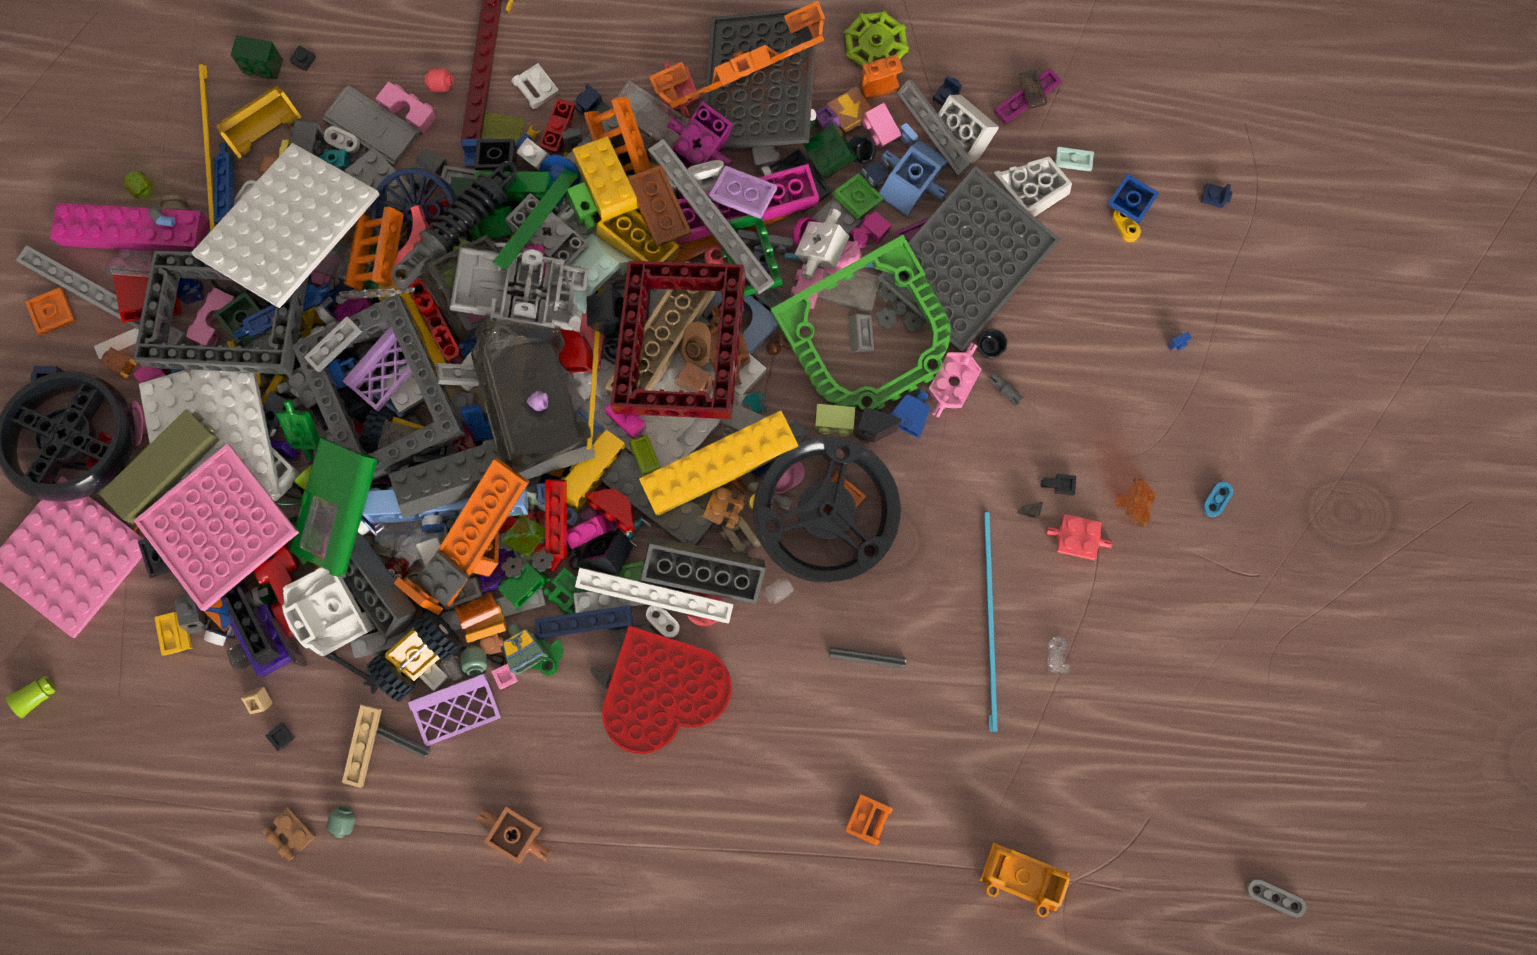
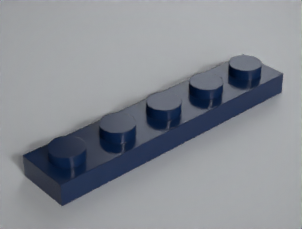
[535,605,633,639]

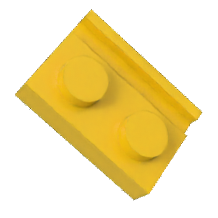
[154,612,193,656]

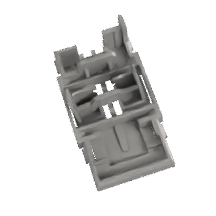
[450,247,589,332]

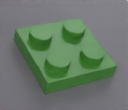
[832,173,884,220]

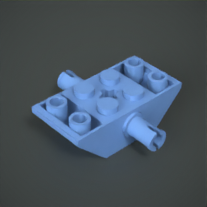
[879,140,948,217]

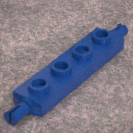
[214,143,234,224]
[234,283,331,339]

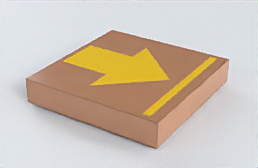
[826,86,872,135]

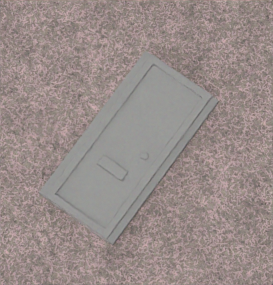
[322,85,420,166]

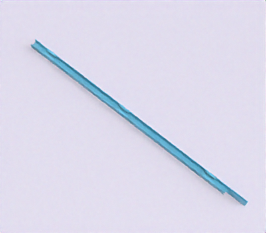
[984,512,998,732]

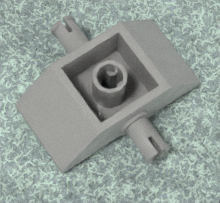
[505,193,588,266]

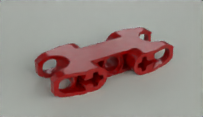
[409,279,466,364]
[253,544,299,637]

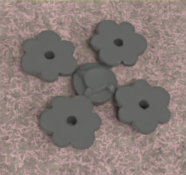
[876,284,925,332]
[499,524,554,578]

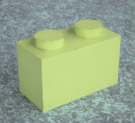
[815,404,855,436]

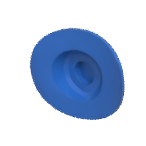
[539,155,581,187]

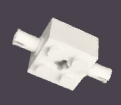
[795,208,849,280]

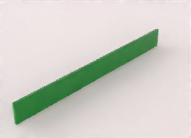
[493,168,579,270]

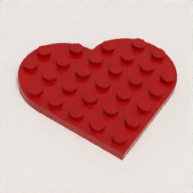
[602,626,732,754]

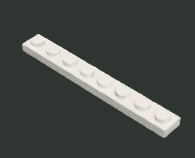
[575,567,733,624]

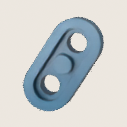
[1202,482,1233,517]

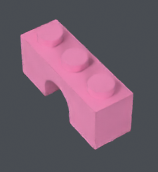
[375,81,436,135]
[186,288,235,347]

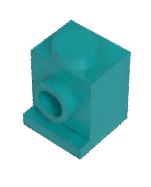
[319,149,350,173]

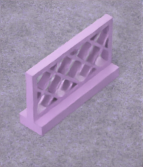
[343,327,412,412]
[408,672,501,746]

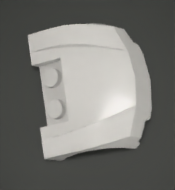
[282,567,375,656]

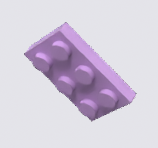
[709,166,777,219]

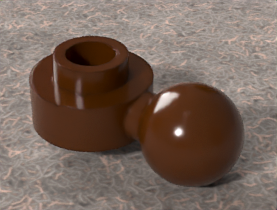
[766,332,791,355]

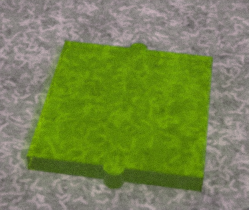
[502,515,545,558]

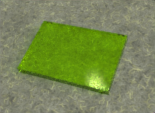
[481,112,525,149]

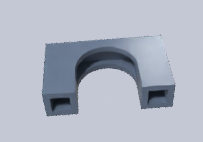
[701,291,779,356]

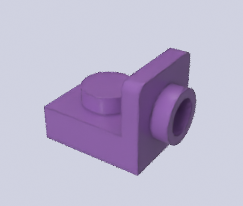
[815,105,841,129]

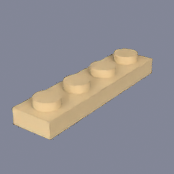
[342,704,382,788]

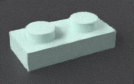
[1055,147,1094,172]

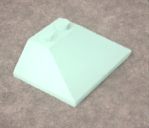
[569,233,634,314]

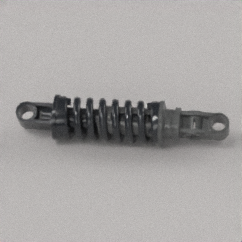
[392,161,517,288]

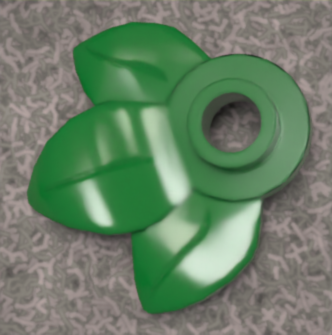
[531,639,564,676]

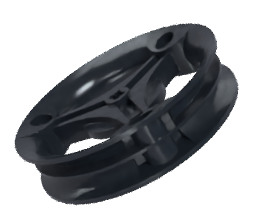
[753,437,901,583]

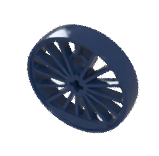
[371,168,457,251]

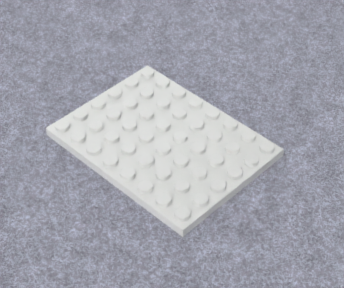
[191,143,379,308]
[139,369,281,498]

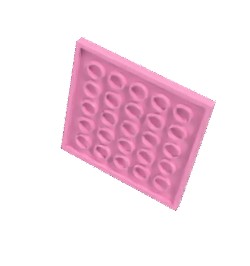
[134,443,299,611]
[0,476,144,638]

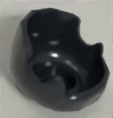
[849,135,876,164]
[976,329,1007,359]

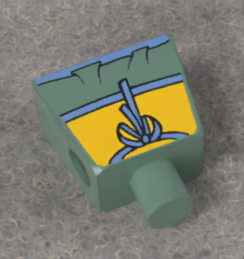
[503,624,550,675]

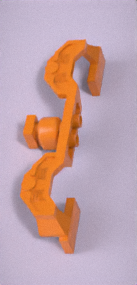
[649,1,825,108]

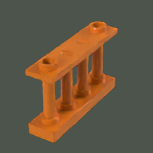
[584,97,651,173]
[345,207,404,291]

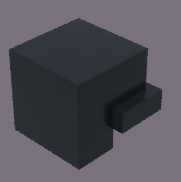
[586,289,624,335]

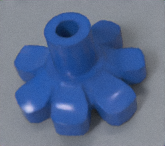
[458,336,478,357]

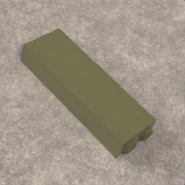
[99,409,220,524]

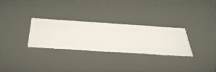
[94,328,139,359]

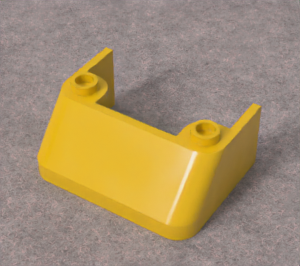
[216,86,301,158]

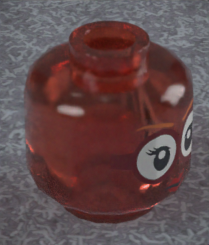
[384,557,411,580]

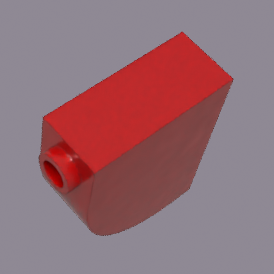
[113,272,182,323]
[533,327,593,374]

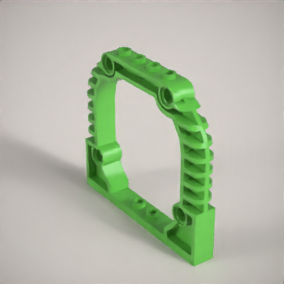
[770,235,951,412]

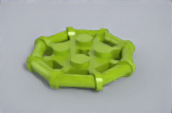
[843,11,909,67]

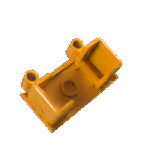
[980,842,1070,917]

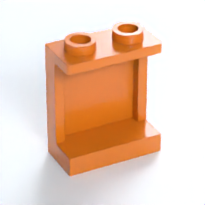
[859,54,903,100]

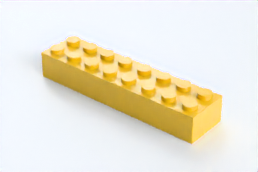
[639,411,798,516]

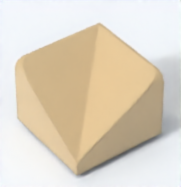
[241,687,273,714]

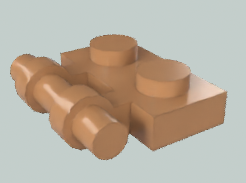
[702,486,745,529]
[262,807,316,861]

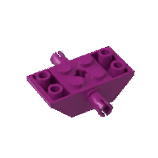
[667,101,733,170]

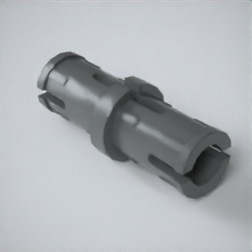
[988,372,1024,406]

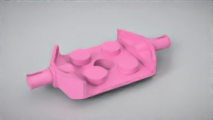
[928,343,981,417]

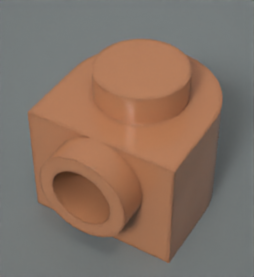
[480,633,505,655]

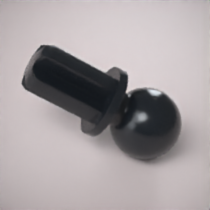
[567,542,583,570]

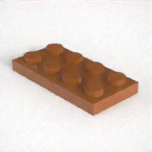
[627,165,691,247]

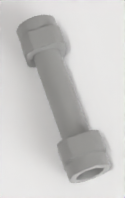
[748,479,793,510]

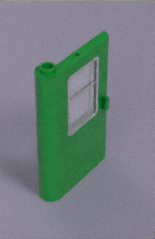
[289,437,378,577]

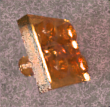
[1116,478,1155,527]

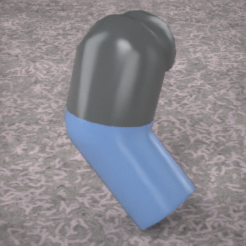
[149,205,175,227]

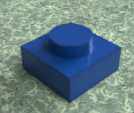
[1167,332,1192,351]

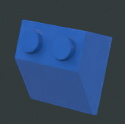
[1107,174,1159,224]

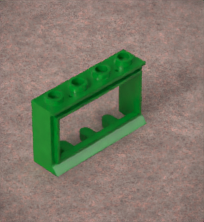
[721,215,783,297]

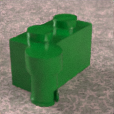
[469,206,513,244]
[498,562,551,610]

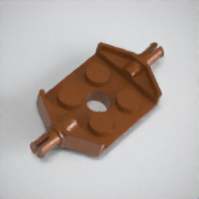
[707,306,750,386]

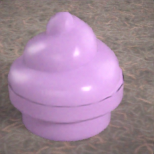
[526,391,548,411]

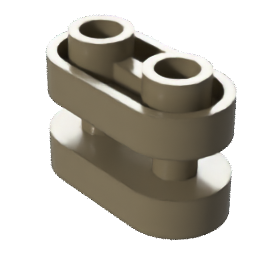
[719,514,760,556]

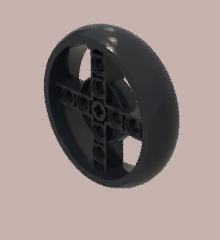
[0,371,135,502]

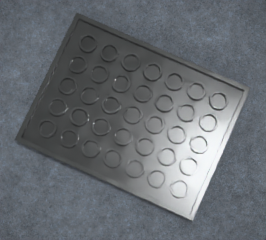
[701,8,816,149]
[877,166,1060,353]

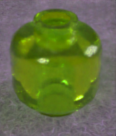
[123,170,153,199]

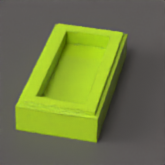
[629,435,661,477]

